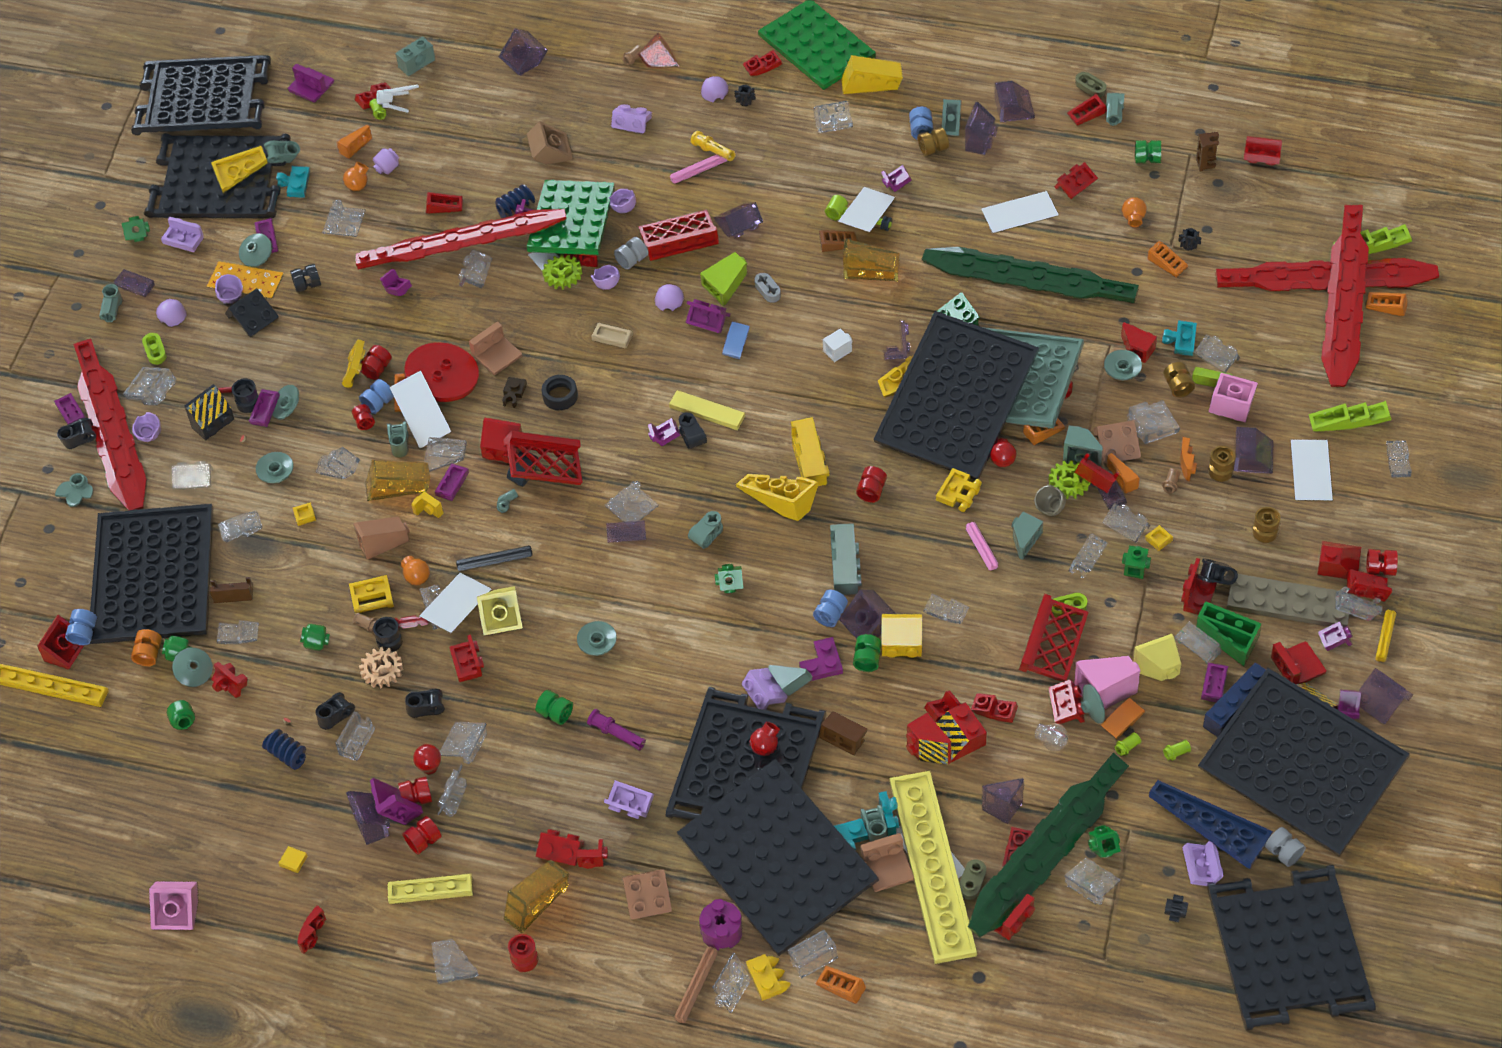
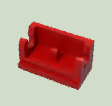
[1075,453,1120,493]

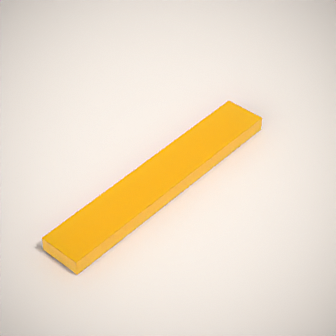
[0,664,109,707]

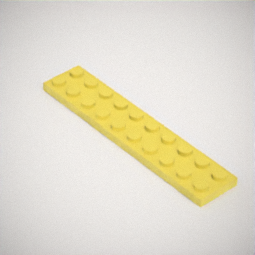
[890,771,977,964]

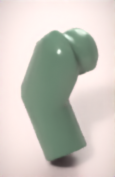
[497,489,518,513]

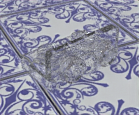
[814,101,853,133]
[458,250,492,289]
[1194,334,1240,373]
[171,461,213,490]
[1102,503,1150,543]

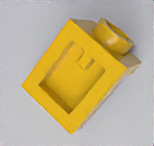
[411,491,444,518]

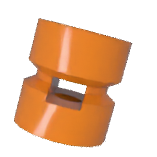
[131,629,162,666]

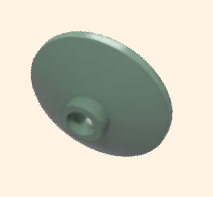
[239,233,272,267]
[1104,350,1142,380]
[272,385,299,419]
[255,452,294,483]
[577,621,617,656]
[172,648,213,687]
[1081,684,1105,724]

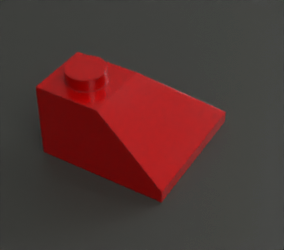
[1317,541,1362,579]

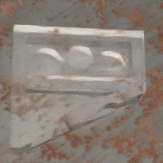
[422,437,467,473]
[432,939,479,984]

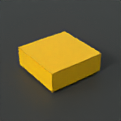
[293,502,316,526]
[1145,525,1173,551]
[279,846,308,873]

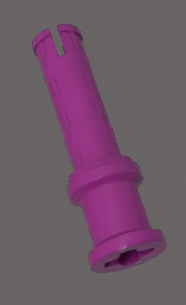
[587,709,646,751]

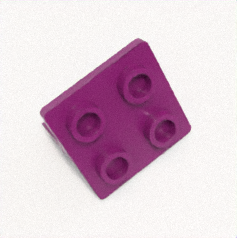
[288,63,334,103]
[685,299,731,334]

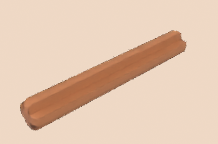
[675,947,718,1023]

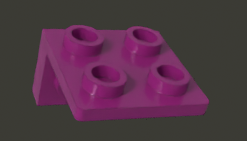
[370,778,423,825]

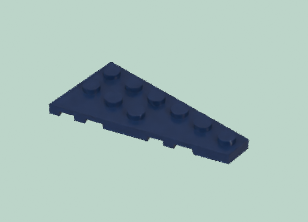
[1149,780,1273,869]

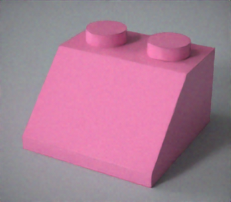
[1209,373,1258,422]
[149,882,198,930]

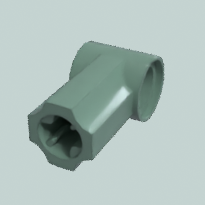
[1106,92,1125,125]
[99,284,122,322]

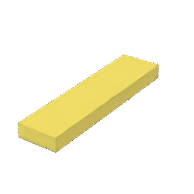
[669,390,745,430]
[388,874,473,904]

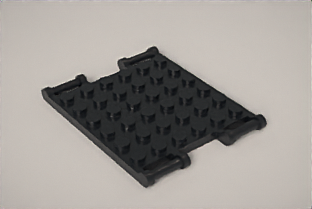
[131,55,271,136]
[144,133,291,219]
[666,687,826,821]
[1207,865,1376,1031]

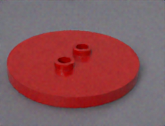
[404,342,479,402]

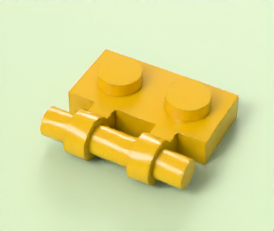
[936,468,982,512]

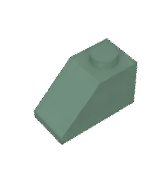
[942,99,962,136]
[1011,512,1043,560]

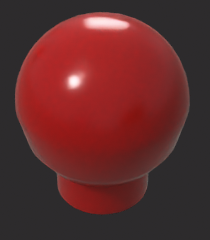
[990,438,1017,467]
[750,722,780,756]
[413,744,441,775]

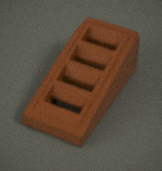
[819,230,858,252]

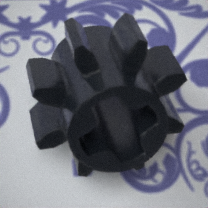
[734,85,756,106]
[1178,228,1202,251]
[1164,894,1188,923]

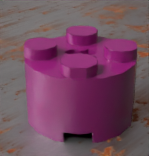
[699,899,743,950]

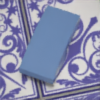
[722,322,750,359]

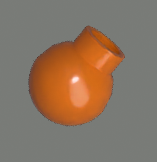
[343,162,369,191]
[1122,197,1147,227]
[401,556,430,585]

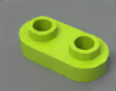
[142,333,167,365]
[1051,593,1088,618]

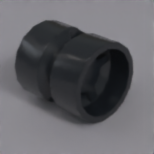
[290,263,321,293]
[232,378,259,413]
[373,617,403,653]

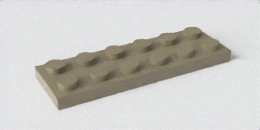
[1227,574,1352,627]

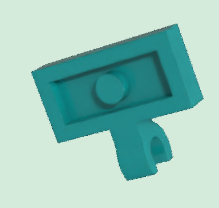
[276,166,310,198]
[1162,320,1197,356]
[878,791,899,836]
[834,818,868,850]

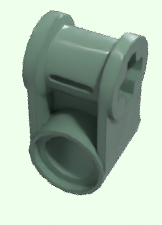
[264,140,300,163]
[387,421,409,458]
[688,511,723,549]
[860,805,887,842]

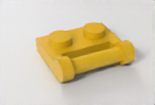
[342,339,366,388]
[349,575,394,614]

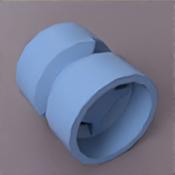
[909,107,934,140]
[359,379,394,414]
[813,590,848,627]
[65,609,97,645]

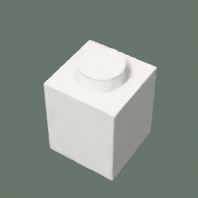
[823,329,853,362]

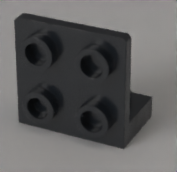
[225,288,279,337]

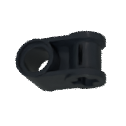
[678,412,707,450]
[57,418,96,449]
[1197,558,1238,585]
[405,689,445,718]
[316,692,355,730]

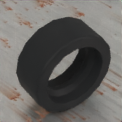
[541,375,578,411]

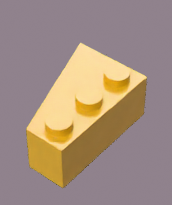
[841,55,903,94]
[791,417,830,486]

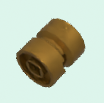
[918,127,949,156]
[1163,362,1195,398]
[1208,446,1236,482]
[1253,507,1281,543]

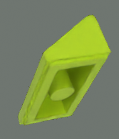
[1192,367,1233,387]

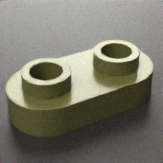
[1075,72,1107,97]
[959,859,986,900]

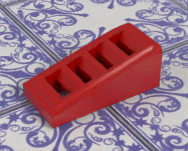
[1067,94,1107,126]
[425,192,463,214]

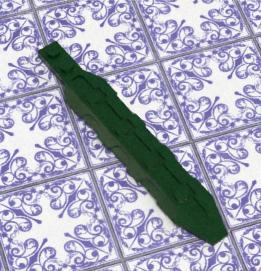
[922,247,1139,303]
[968,753,1129,937]

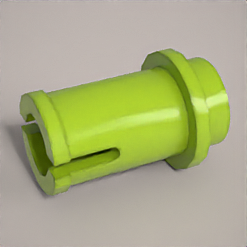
[369,99,387,120]
[1115,732,1141,756]
[1163,740,1191,761]

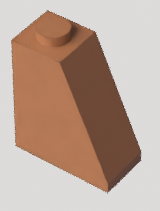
[353,516,410,560]

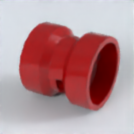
[352,404,375,430]

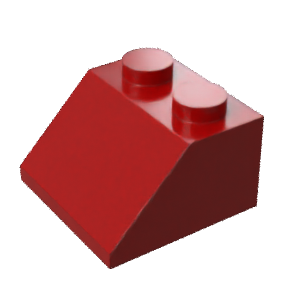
[480,417,522,463]

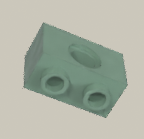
[395,37,436,77]

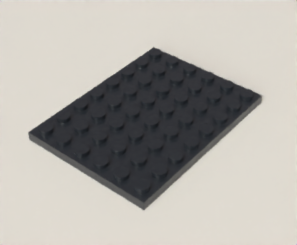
[873,311,1039,480]
[90,504,213,644]
[1198,668,1410,857]
[677,759,879,957]

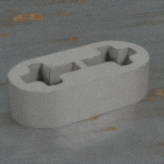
[755,273,781,303]

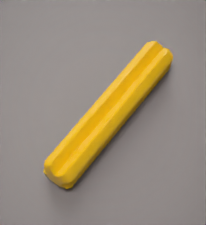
[1375,610,1396,662]

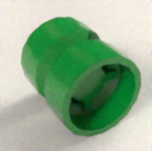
[1135,140,1161,163]
[853,634,881,672]
[535,689,574,725]

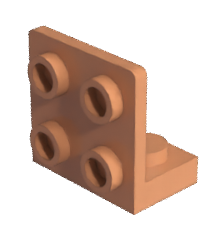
[469,321,522,375]
[1093,420,1141,464]
[860,833,914,892]
[622,869,672,919]

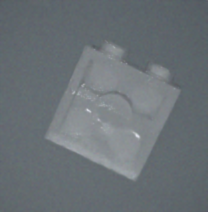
[123,367,176,406]
[1127,400,1180,444]

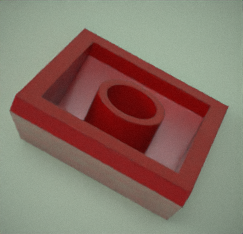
[37,615,84,669]

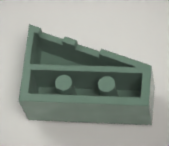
[830,523,862,595]

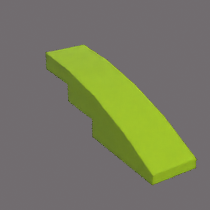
[1333,224,1412,254]
[1309,401,1391,431]

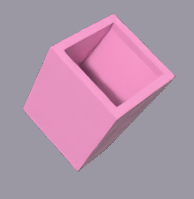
[1074,656,1140,710]

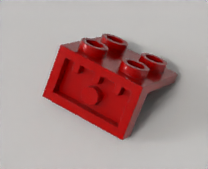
[1181,558,1217,615]
[1271,641,1326,685]

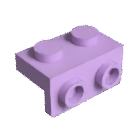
[611,104,652,133]
[161,217,204,253]
[742,668,788,710]
[604,781,654,819]
[1182,841,1223,886]

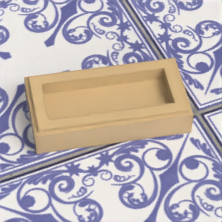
[592,323,633,348]

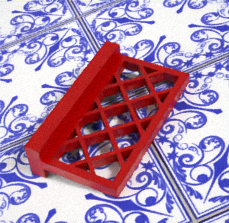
[638,210,719,261]
[503,431,583,485]
[1019,593,1089,682]

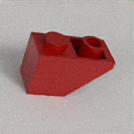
[1121,322,1157,363]

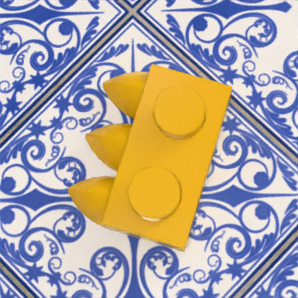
[746,954,791,1001]

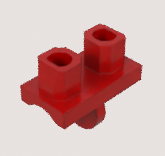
[211,662,248,698]

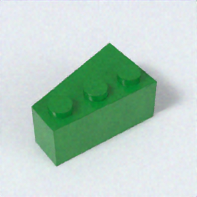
[1196,601,1262,667]

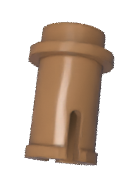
[622,45,644,65]
[1162,469,1180,494]
[353,613,377,633]

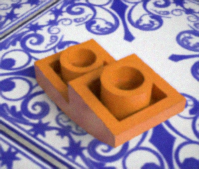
[1180,437,1197,481]
[1101,698,1145,740]

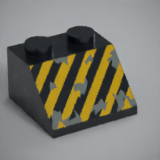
[184,384,235,440]

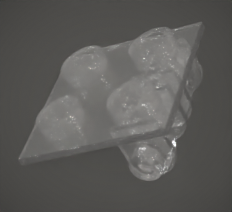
[322,200,366,237]
[605,481,659,528]
[440,722,487,764]
[437,764,467,817]
[1064,858,1121,905]
[712,953,752,1013]

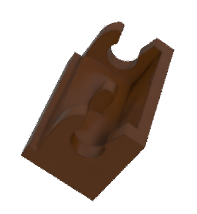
[1196,132,1219,171]
[210,577,253,603]
[819,711,867,756]

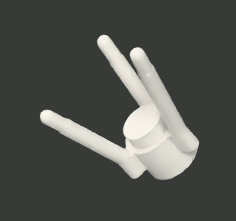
[377,85,419,113]

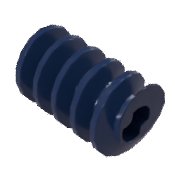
[495,184,535,218]
[262,729,306,770]

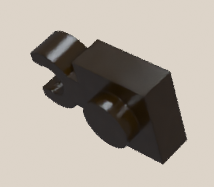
[502,377,527,408]

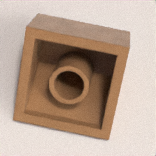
[527,121,573,165]

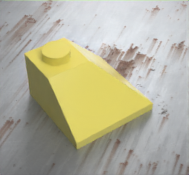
[477,586,523,635]
[1133,634,1181,681]

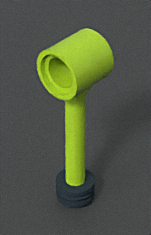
[825,195,892,232]

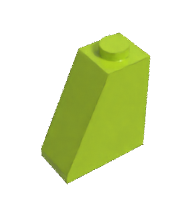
[700,252,747,306]

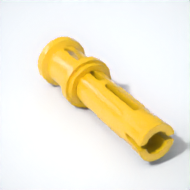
[690,131,735,161]

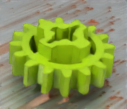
[542,254,582,290]
[1049,460,1090,499]

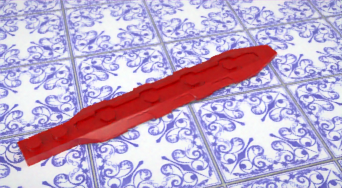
[1321,205,1369,387]
[356,209,566,270]
[1215,258,1439,291]
[74,338,147,511]

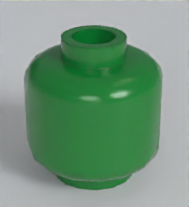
[300,623,330,651]
[162,636,192,662]
[166,700,195,730]

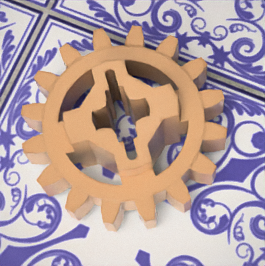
[359,647,403,688]

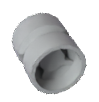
[614,237,648,270]
[1265,827,1306,867]

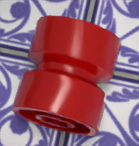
[360,345,392,380]
[856,466,887,503]
[1366,549,1398,576]
[398,776,432,805]
[402,816,442,855]
[508,934,539,972]

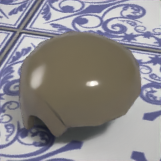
[1034,485,1066,516]

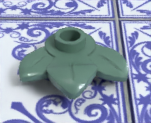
[55,473,93,507]

